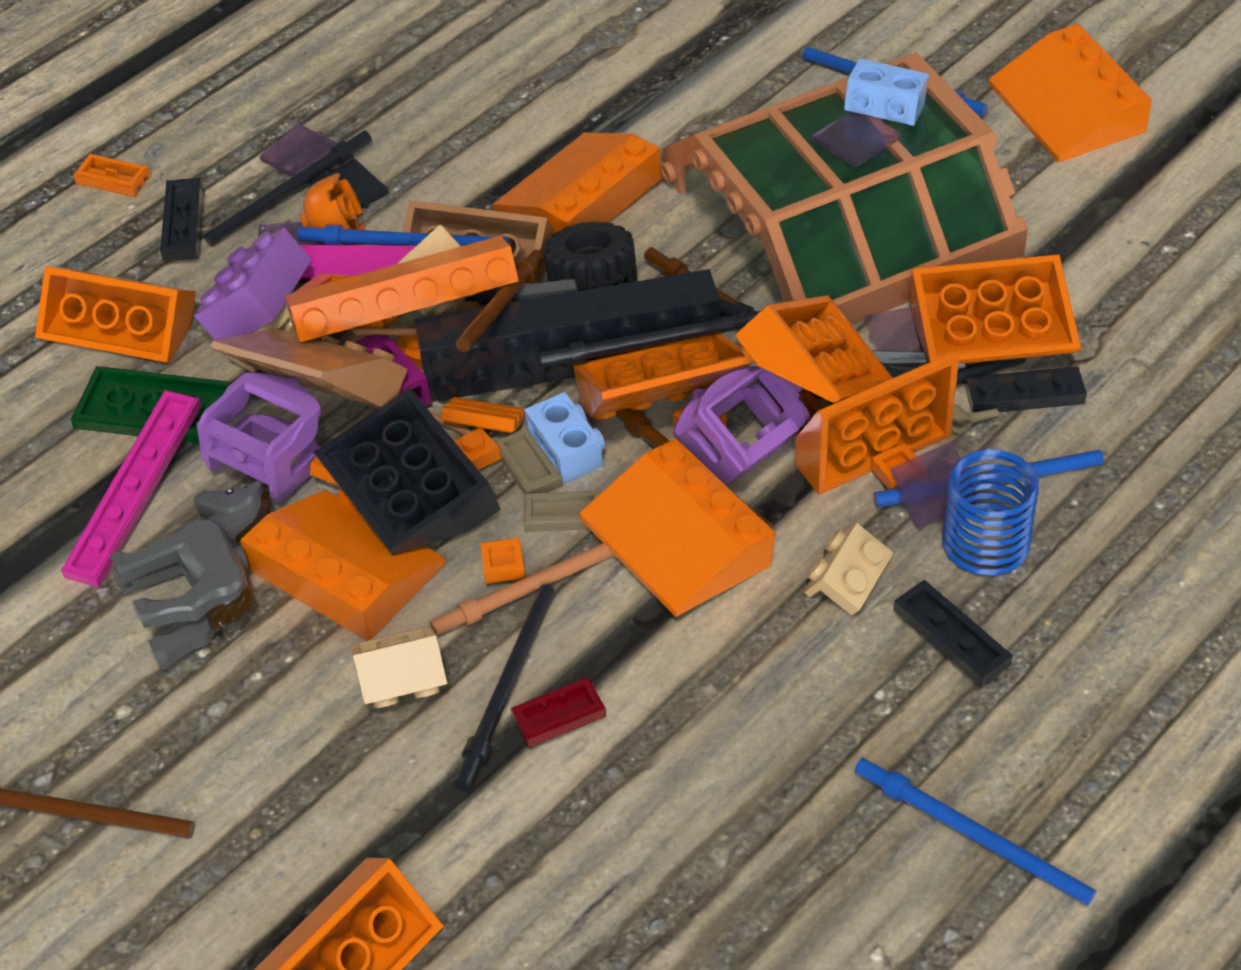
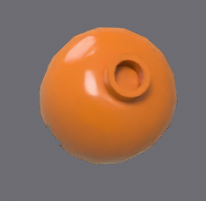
[301,173,366,245]

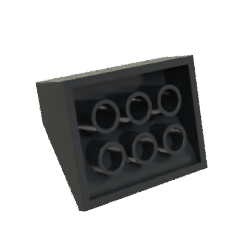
[314,388,501,555]

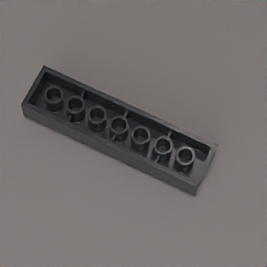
[414,269,720,402]

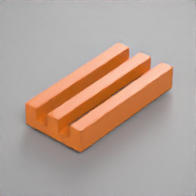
[73,154,151,198]
[441,397,526,433]

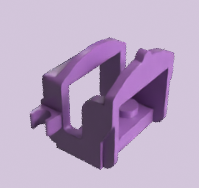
[673,365,810,487]
[197,372,321,503]

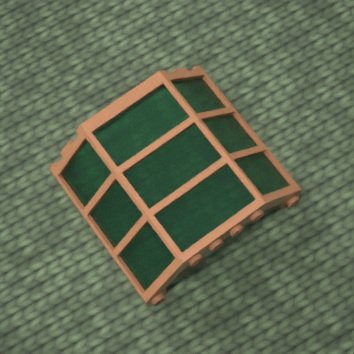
[660,52,1028,325]

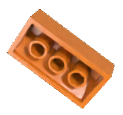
[35,266,196,363]
[254,858,444,970]

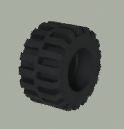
[543,222,638,291]

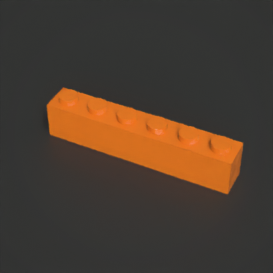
[284,236,519,342]

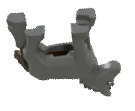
[110,480,272,671]

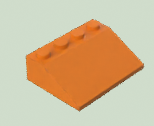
[988,23,1152,163]
[492,133,661,232]
[908,255,1081,364]
[735,295,893,404]
[573,333,752,419]
[795,352,959,495]
[579,438,776,617]
[240,490,446,641]

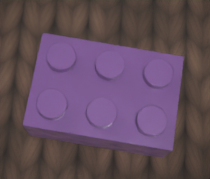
[194,227,312,340]

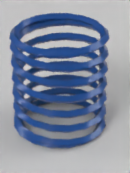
[942,449,1039,576]

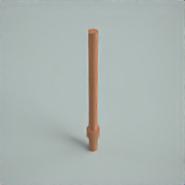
[429,543,614,636]

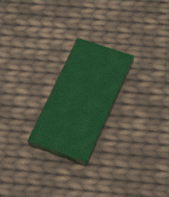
[70,366,233,444]

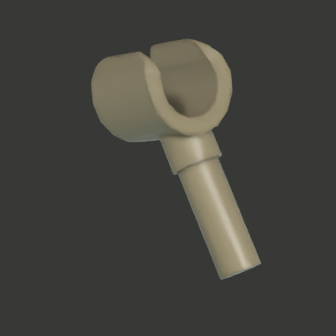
[951,404,999,435]

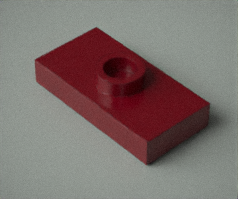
[511,677,606,748]

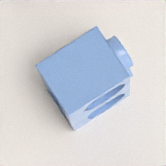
[844,58,929,126]
[524,392,605,484]

